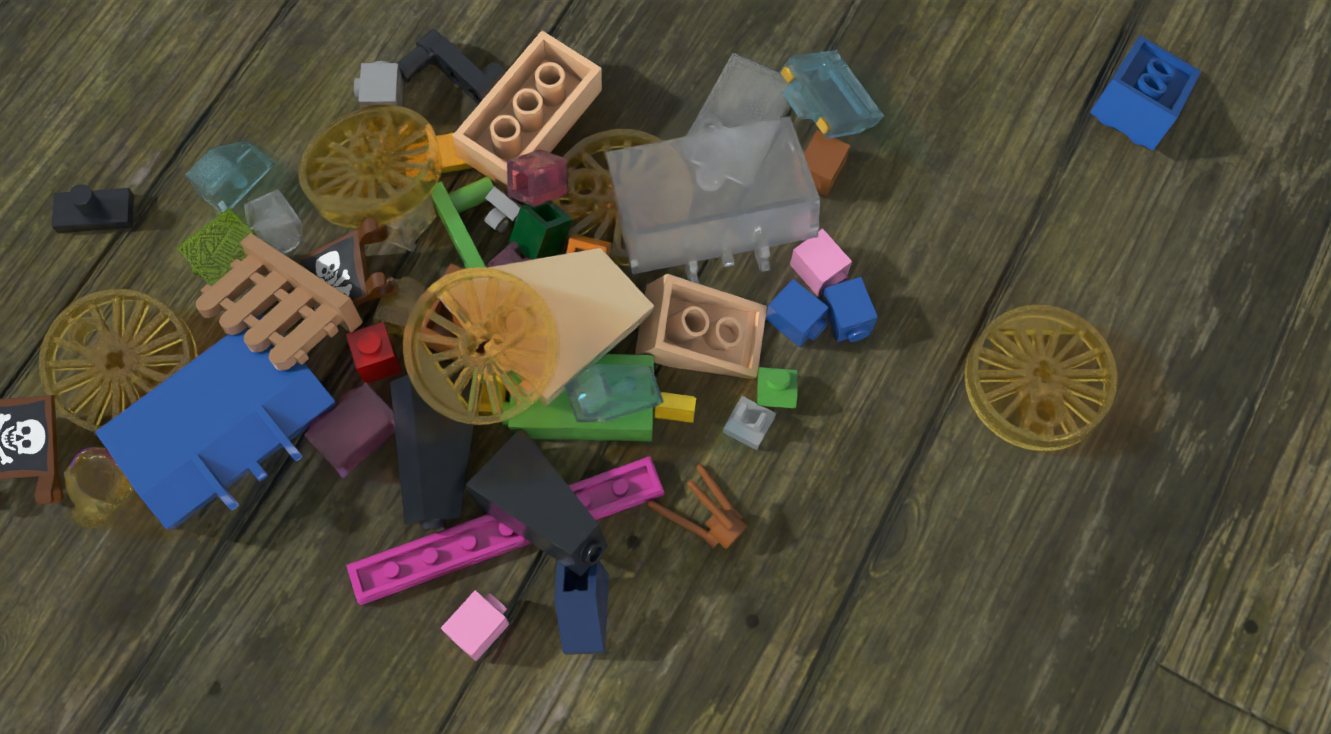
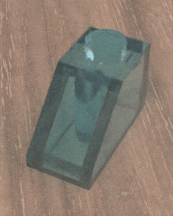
[185,140,275,216]
[565,364,664,422]

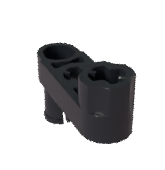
[395,29,506,105]

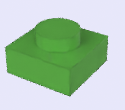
[757,367,797,408]

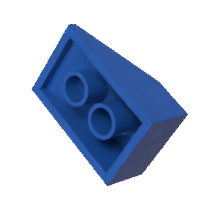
[1090,35,1201,151]

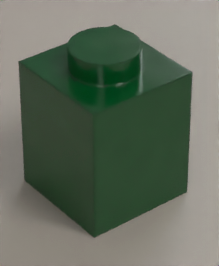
[509,197,573,260]

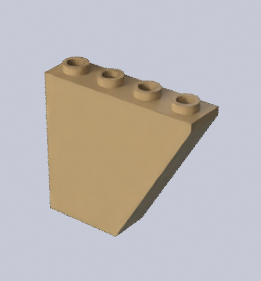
[439,248,654,407]

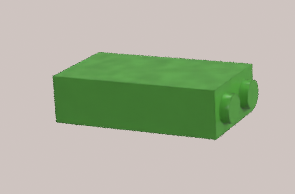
[502,354,654,442]

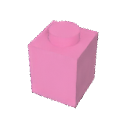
[790,228,852,297]
[441,590,509,661]

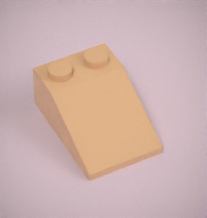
[635,274,767,379]

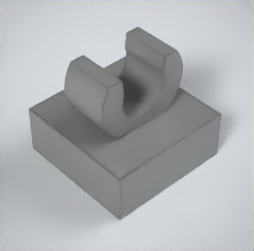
[484,186,521,234]
[723,396,776,450]

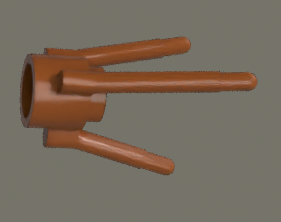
[647,464,748,549]

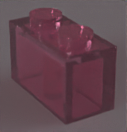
[304,382,395,479]

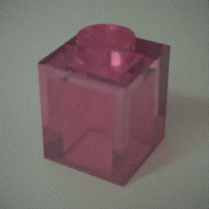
[507,149,567,207]

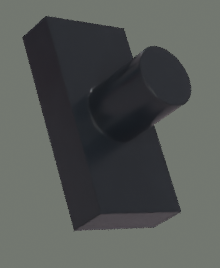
[52,184,134,233]

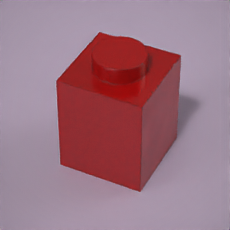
[346,322,402,384]

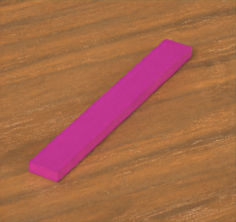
[346,456,664,605]

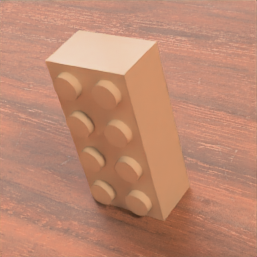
[452,31,602,195]

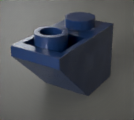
[555,560,609,655]

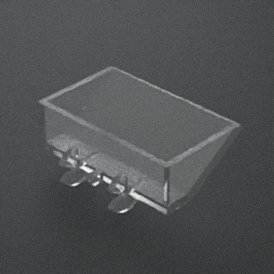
[606,116,820,284]

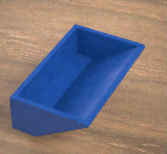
[95,314,336,529]

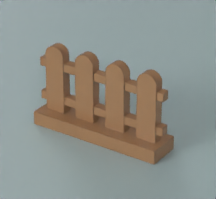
[196,233,363,370]

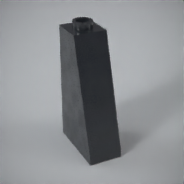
[390,374,480,531]
[466,429,608,576]

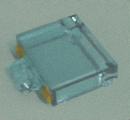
[779,50,884,139]

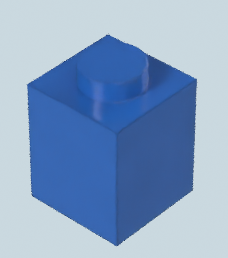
[821,277,878,342]
[765,279,829,347]

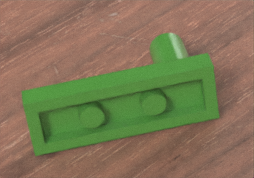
[428,176,494,271]

